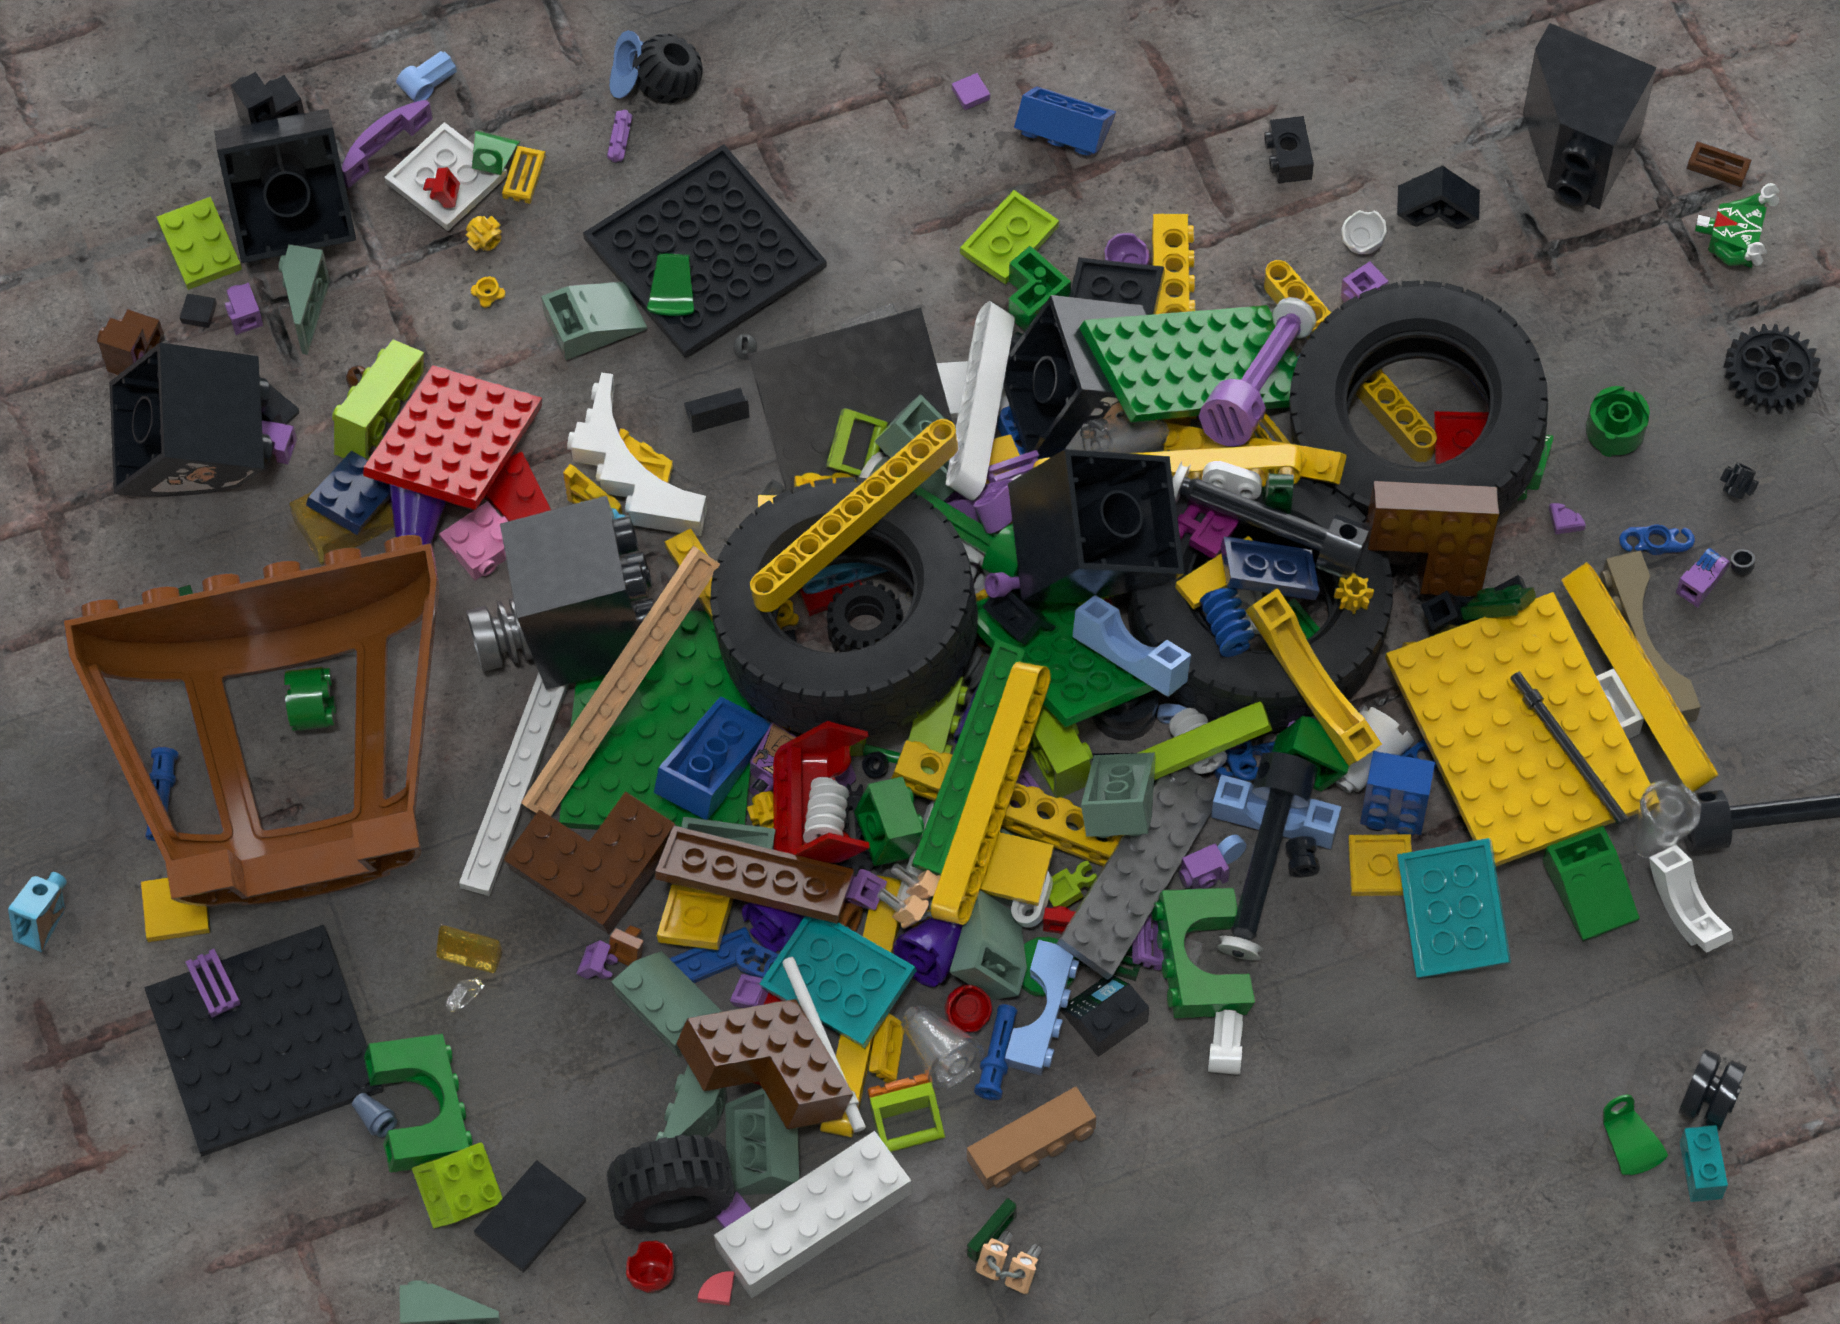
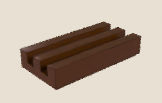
[1687,141,1752,187]

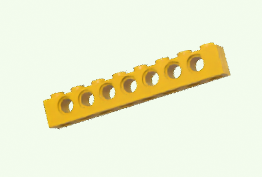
[1152,214,1196,426]
[891,740,1123,867]

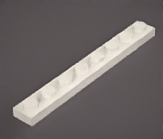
[459,673,569,896]

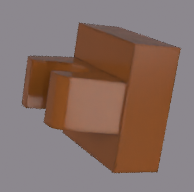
[608,925,644,966]

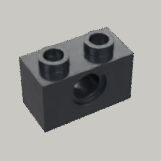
[1264,116,1314,184]

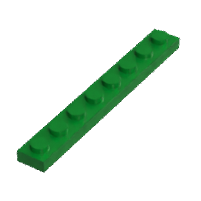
[911,639,1025,876]

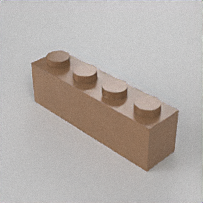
[967,1087,1096,1190]

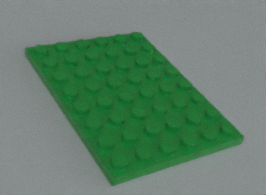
[559,610,757,830]

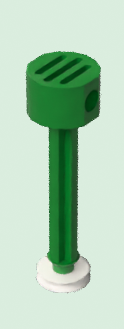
[859,451,1020,591]

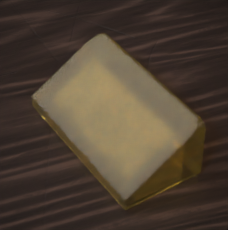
[436,925,502,973]

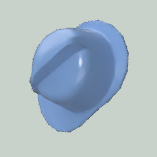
[609,30,644,99]

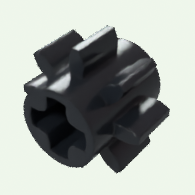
[1719,462,1759,499]

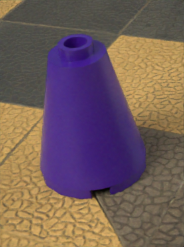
[390,484,446,545]
[742,902,805,952]
[893,917,963,987]

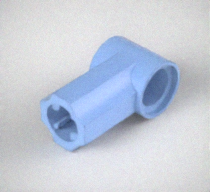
[396,51,457,102]

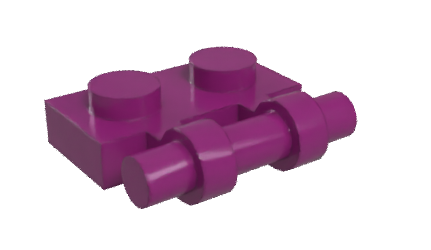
[1177,501,1241,558]

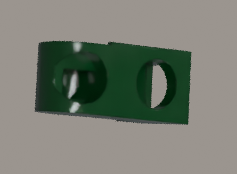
[1262,473,1294,514]

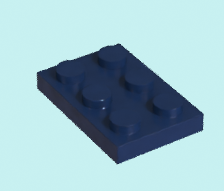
[306,451,391,535]
[1220,536,1319,600]

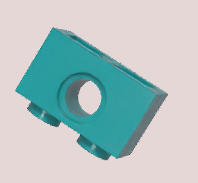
[1679,1125,1728,1202]

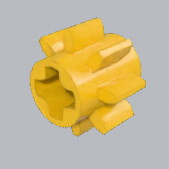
[466,216,502,251]
[1334,573,1374,614]
[747,791,774,828]

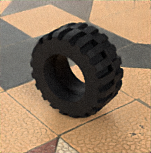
[606,1135,736,1233]

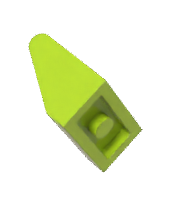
[826,408,888,477]
[870,1082,945,1152]

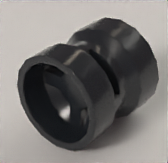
[1285,836,1320,878]

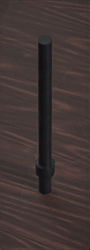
[1510,671,1629,826]

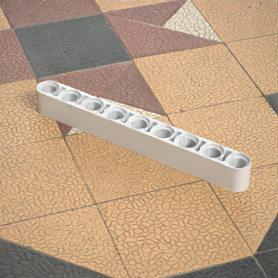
[946,301,1015,501]

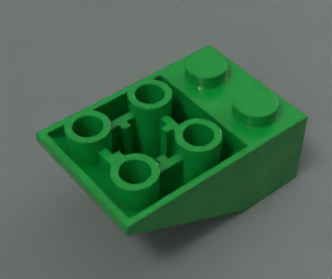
[1543,826,1640,941]

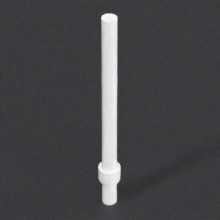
[782,957,866,1133]

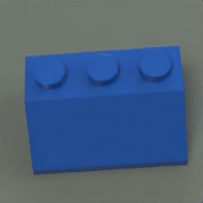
[1014,86,1116,155]

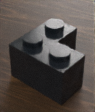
[231,72,304,125]
[1397,166,1480,229]

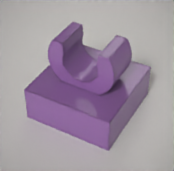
[577,940,618,979]

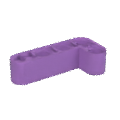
[944,479,1013,533]

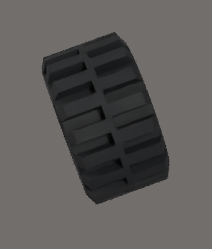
[827,581,903,652]

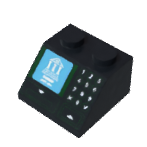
[1060,975,1149,1057]

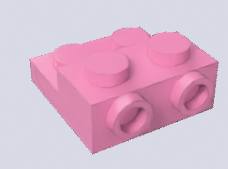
[439,501,508,580]

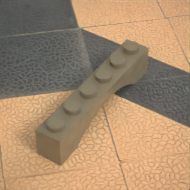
[1600,550,1701,723]

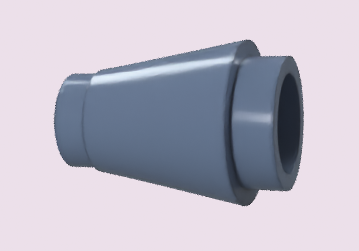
[352,1093,397,1138]

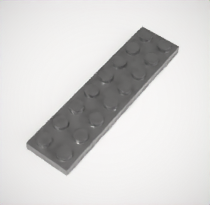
[1057,767,1217,980]

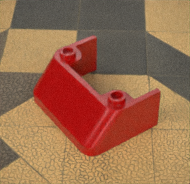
[773,721,869,863]

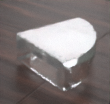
[445,977,485,1012]

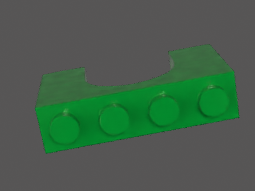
[1152,888,1255,1018]
[364,1034,472,1173]

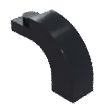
[1421,575,1527,634]

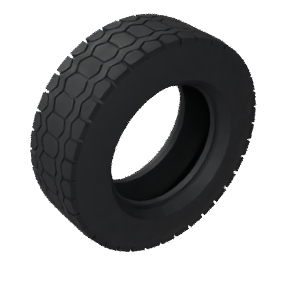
[1289,280,1548,520]
[710,477,978,736]
[1128,477,1393,732]

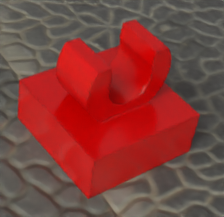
[423,167,460,208]

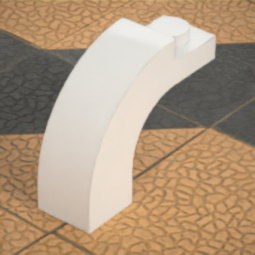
[1649,845,1733,953]

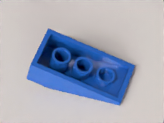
[654,696,772,820]

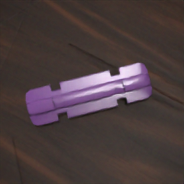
[607,110,632,163]

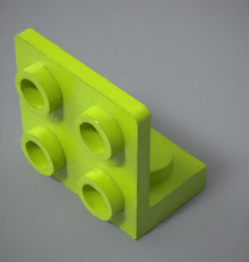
[412,1142,502,1229]

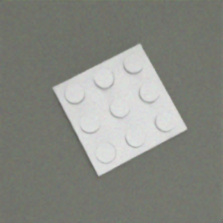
[385,122,508,231]

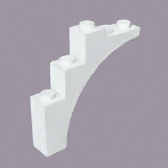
[567,372,707,536]

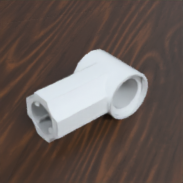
[1208,1010,1243,1075]

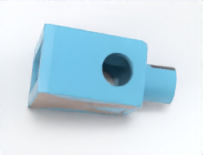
[8,872,67,952]

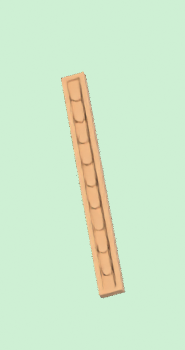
[521,546,720,816]

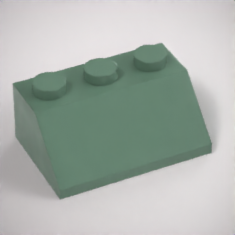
[611,951,722,1058]
[725,1088,799,1195]

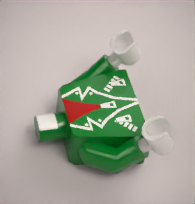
[1694,183,1780,268]

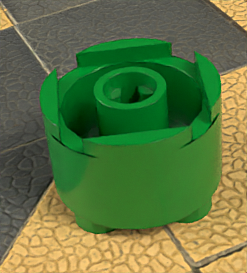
[1586,386,1650,457]
[284,667,337,732]

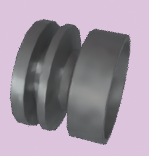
[466,598,533,672]

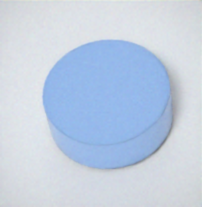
[1157,703,1187,724]
[1217,835,1246,864]

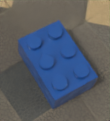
[1360,751,1435,835]

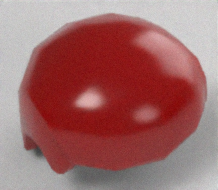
[944,985,993,1033]
[626,1240,675,1293]

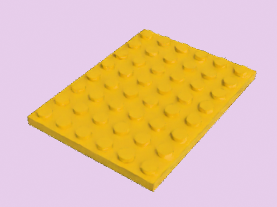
[1385,592,1659,867]

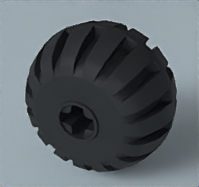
[632,34,703,103]

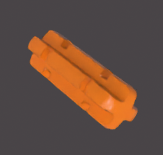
[868,1074,929,1101]

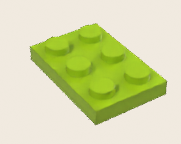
[960,190,1059,285]
[156,196,242,290]

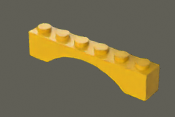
[1245,588,1382,766]

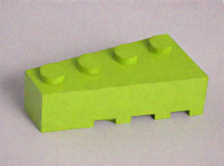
[332,339,424,460]
[908,677,968,800]

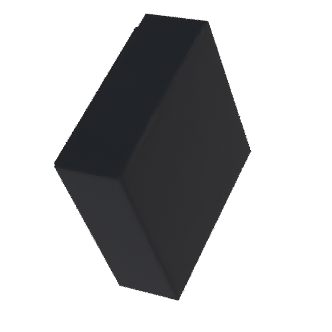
[180,294,217,328]

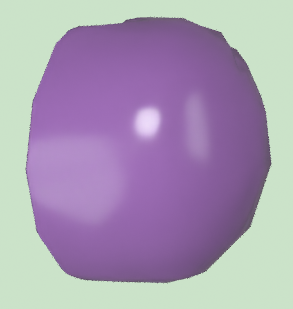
[1104,233,1150,265]

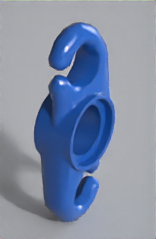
[1619,524,1695,555]
[1225,740,1258,781]

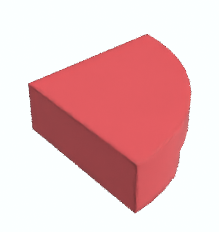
[697,1271,735,1306]

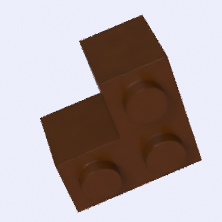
[97,309,164,375]

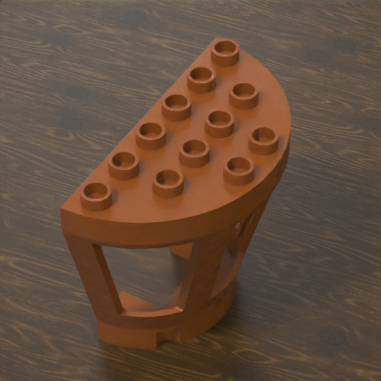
[64,535,440,906]

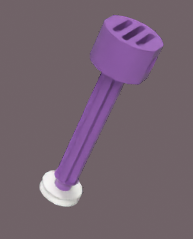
[1199,297,1316,447]

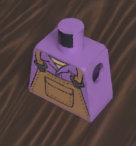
[749,722,796,796]

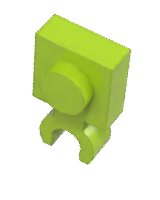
[1049,861,1098,907]

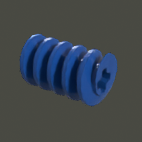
[1199,587,1255,657]

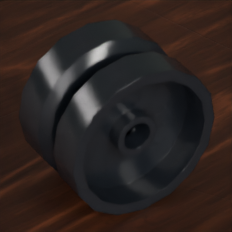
[1092,689,1159,741]
[1678,1049,1747,1131]

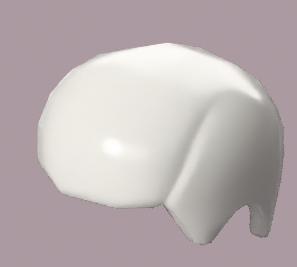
[1341,210,1387,254]

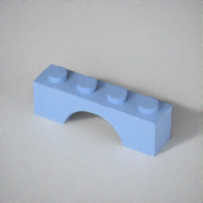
[1072,595,1191,697]
[1211,775,1341,849]
[1005,940,1079,1076]

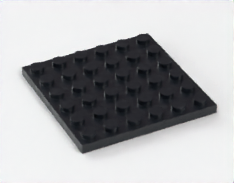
[583,144,827,358]
[748,307,953,494]
[144,924,383,1157]

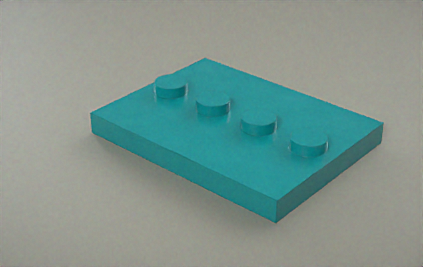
[1397,838,1511,979]
[759,916,917,1048]

